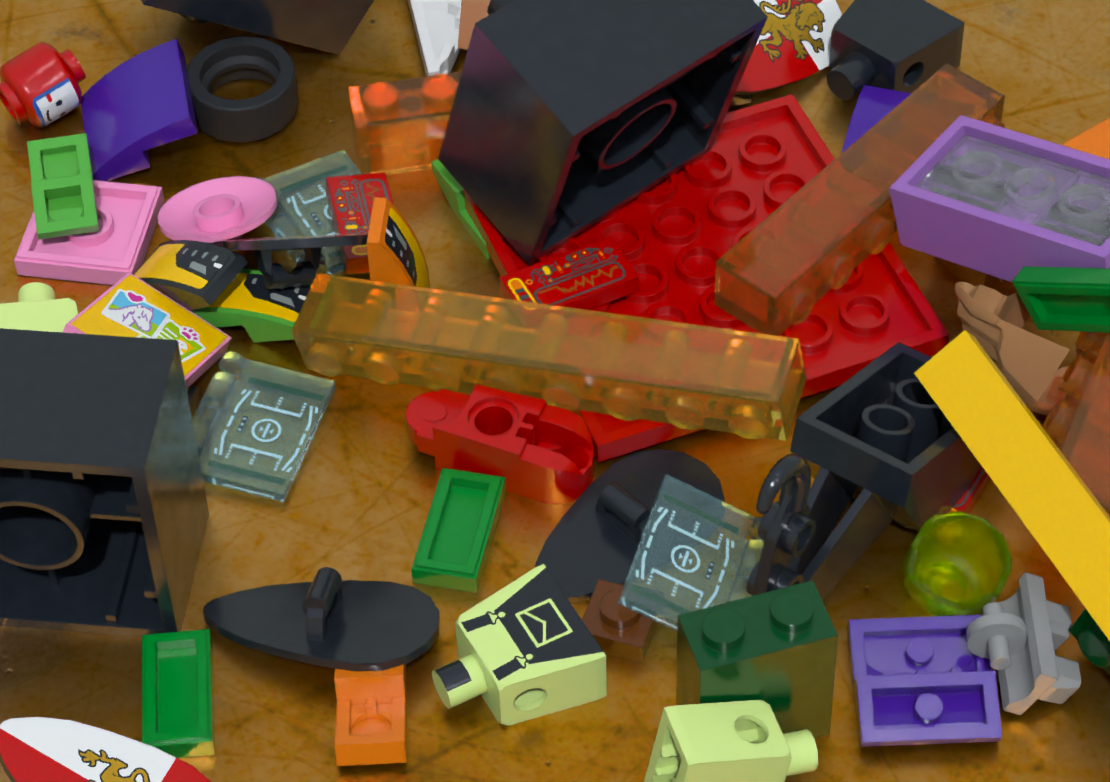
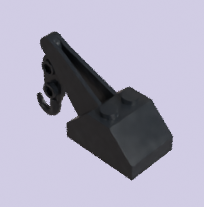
[746,342,981,600]

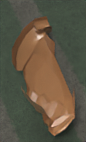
[955,282,1110,425]

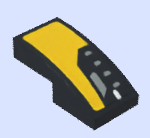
[133,240,248,311]

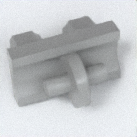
[966,572,1081,715]

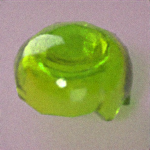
[902,511,1012,616]

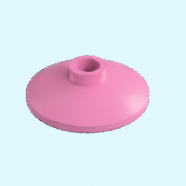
[158,176,277,247]

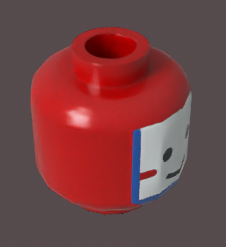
[0,42,86,128]

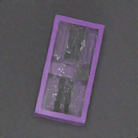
[889,115,1110,283]

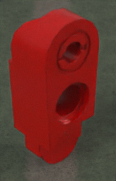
[405,384,595,505]

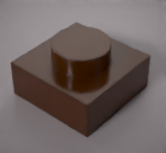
[582,579,663,663]

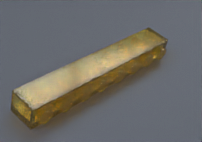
[291,273,807,441]

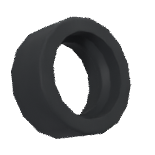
[187,36,299,143]

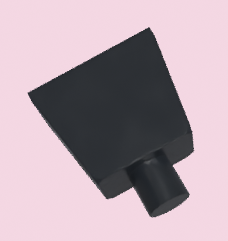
[826,0,965,100]

